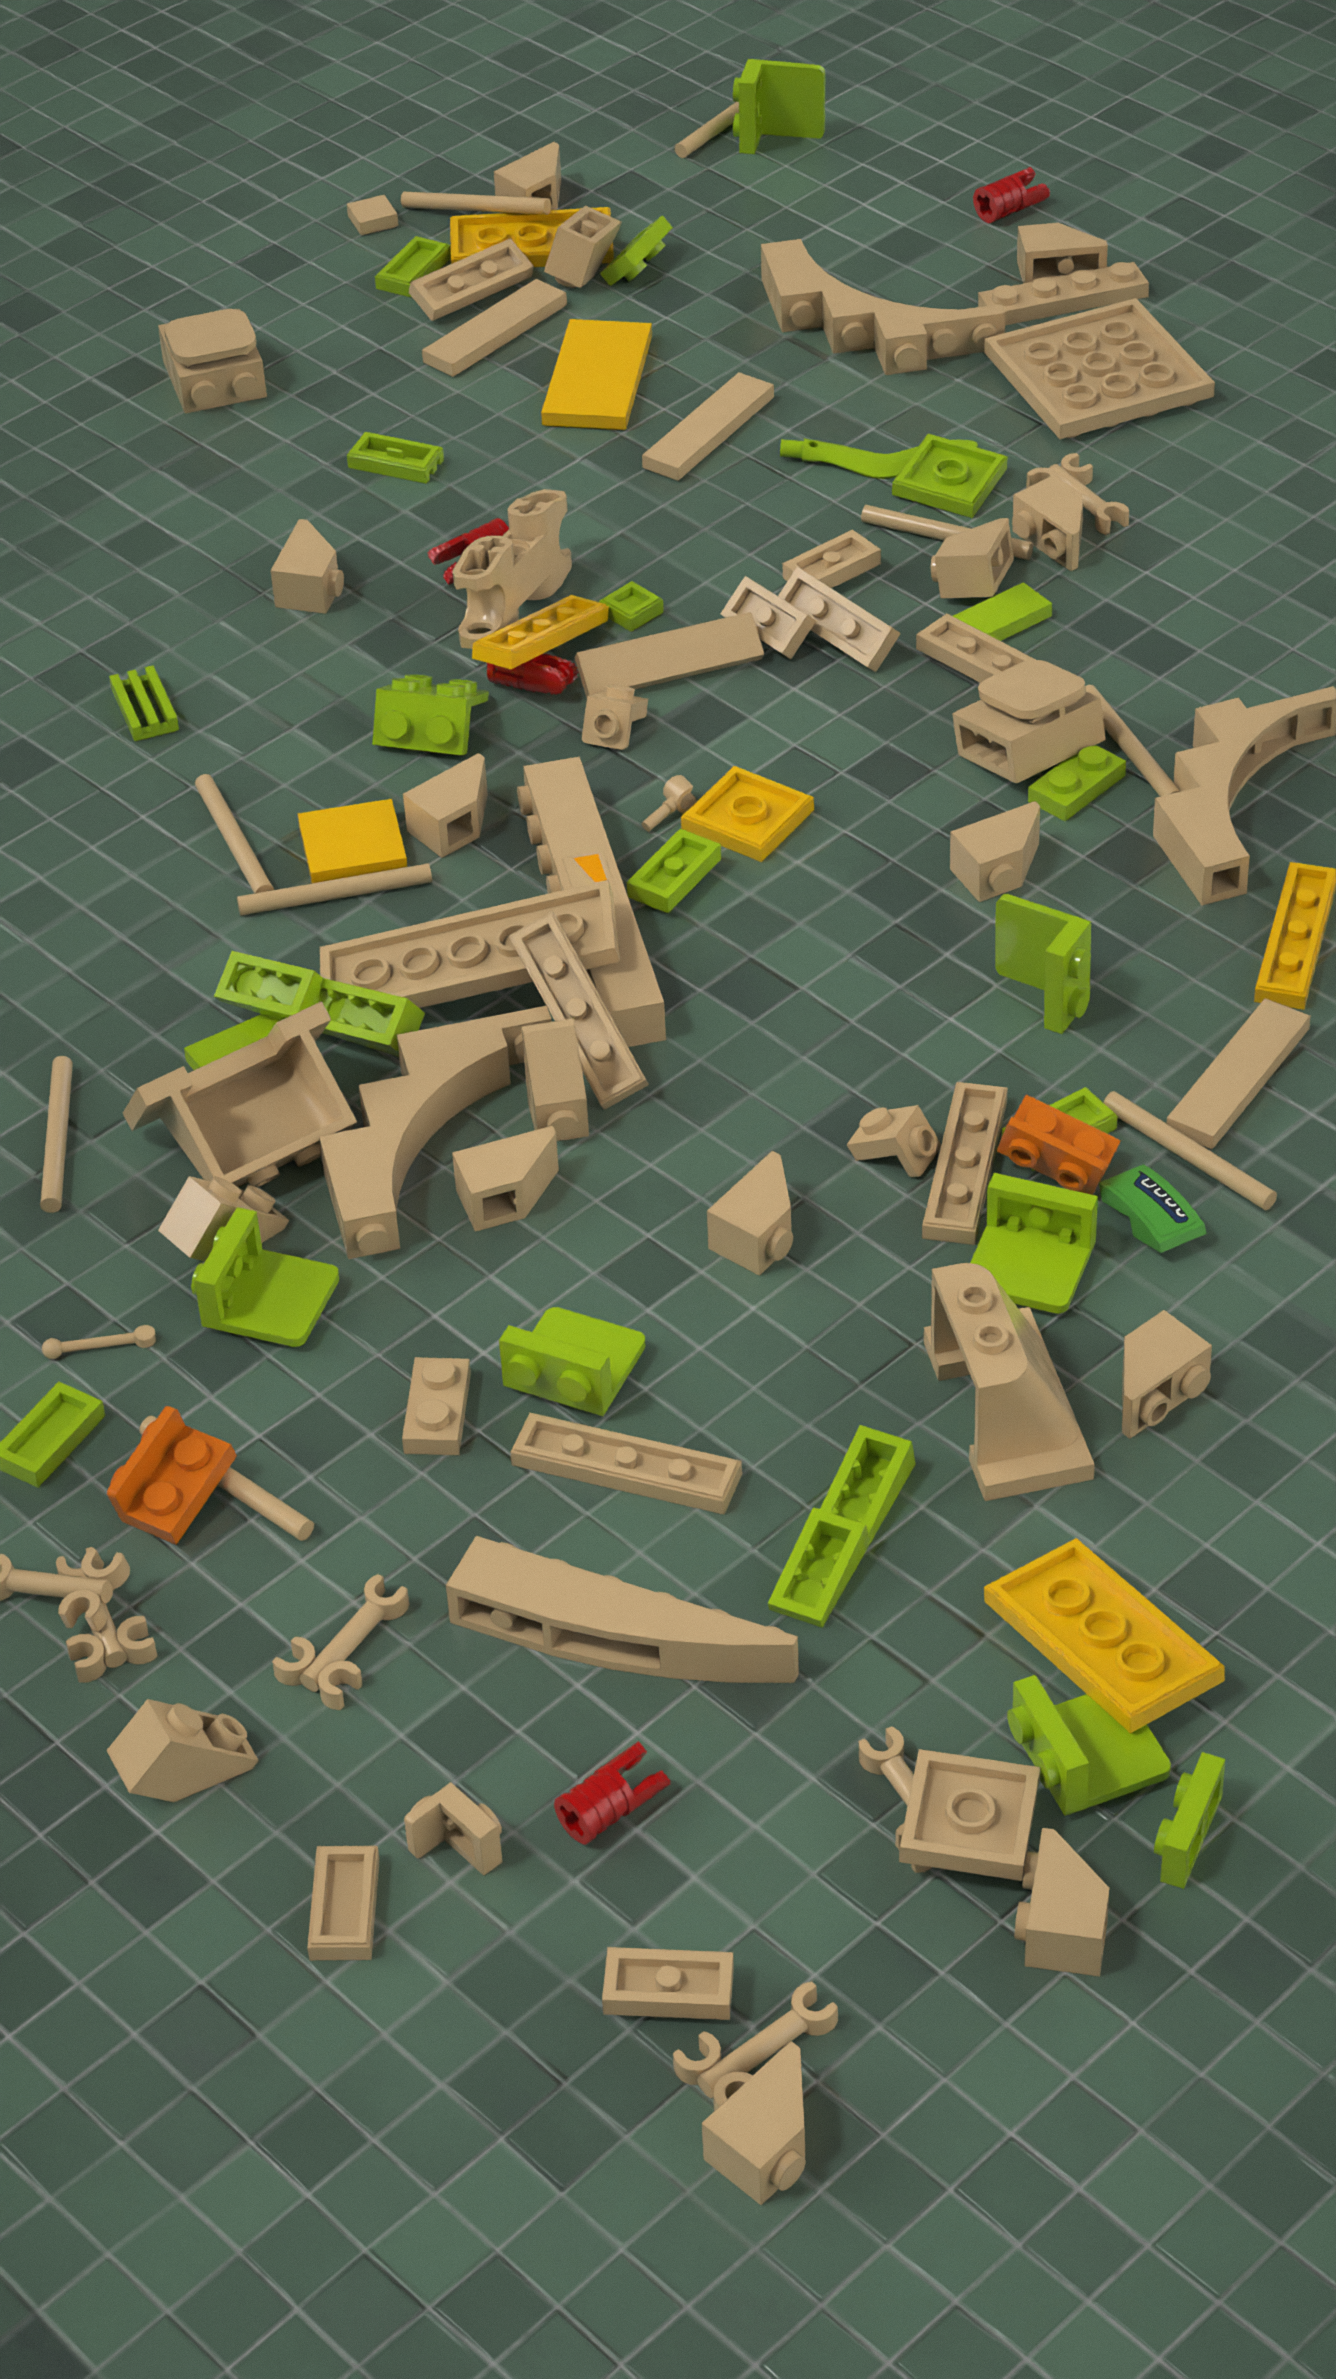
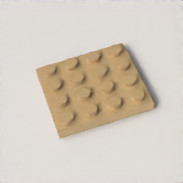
[984,298,1215,439]

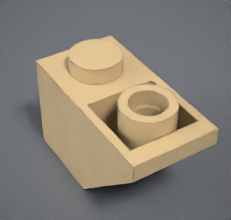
[494,142,561,210]
[1012,475,1084,571]
[403,753,488,858]
[452,1126,559,1232]
[158,1176,289,1261]
[1122,1310,1212,1439]
[107,1699,259,1802]
[1014,1828,1110,1977]

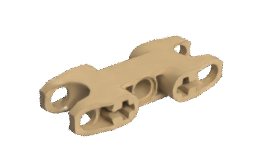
[453,489,572,649]

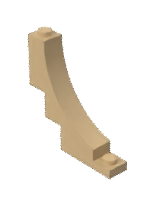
[319,1006,552,1259]

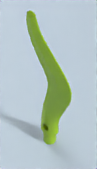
[780,438,978,479]

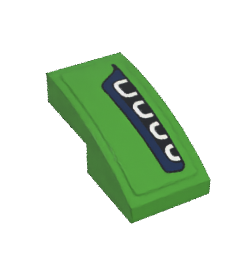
[1099,1164,1206,1253]

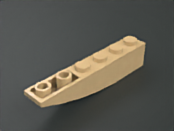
[446,1536,799,1683]

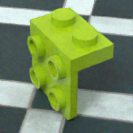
[733,59,826,154]
[372,674,489,755]
[995,894,1091,1034]
[970,1173,1098,1314]
[191,1207,340,1347]
[499,1307,646,1416]
[1007,1675,1171,1816]

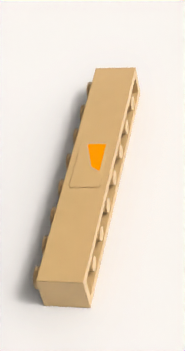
[517,757,666,1047]

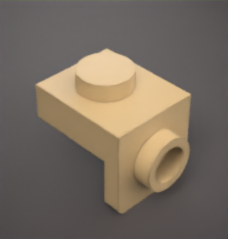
[582,685,648,750]
[847,1105,941,1178]
[404,1782,502,1876]

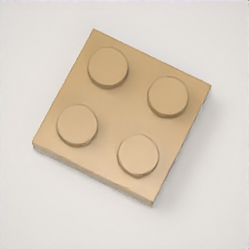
[899,1749,1040,1881]

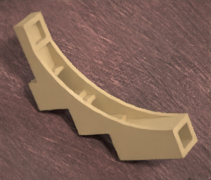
[761,239,1005,375]
[1153,686,1336,905]

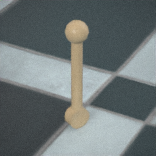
[42,1325,156,1359]

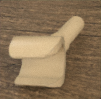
[641,775,696,832]

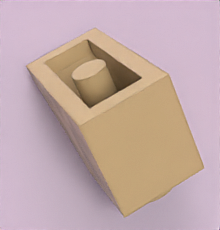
[544,206,622,288]
[1017,223,1108,284]
[931,518,1014,598]
[271,519,344,614]
[950,801,1040,902]
[522,1019,589,1141]
[707,1151,793,1276]
[702,2041,806,2205]

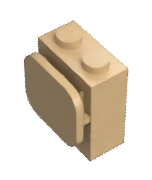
[158,309,267,414]
[952,660,1106,784]

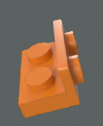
[997,1094,1121,1195]
[107,1406,237,1545]

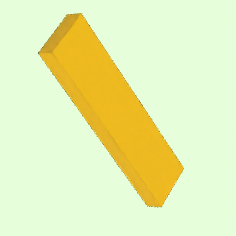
[472,595,609,669]
[1254,862,1336,1010]

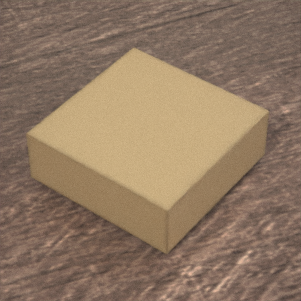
[347,195,398,235]

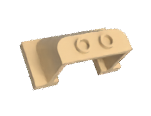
[123,1001,357,1187]
[924,1263,1095,1501]

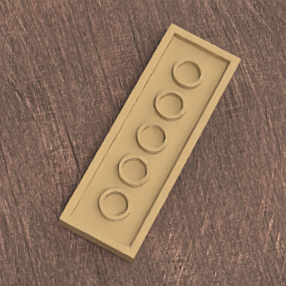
[320,880,620,1008]

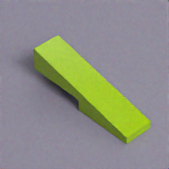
[214,951,425,1057]
[768,1425,916,1628]

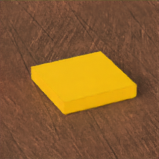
[681,766,814,862]
[297,799,408,883]

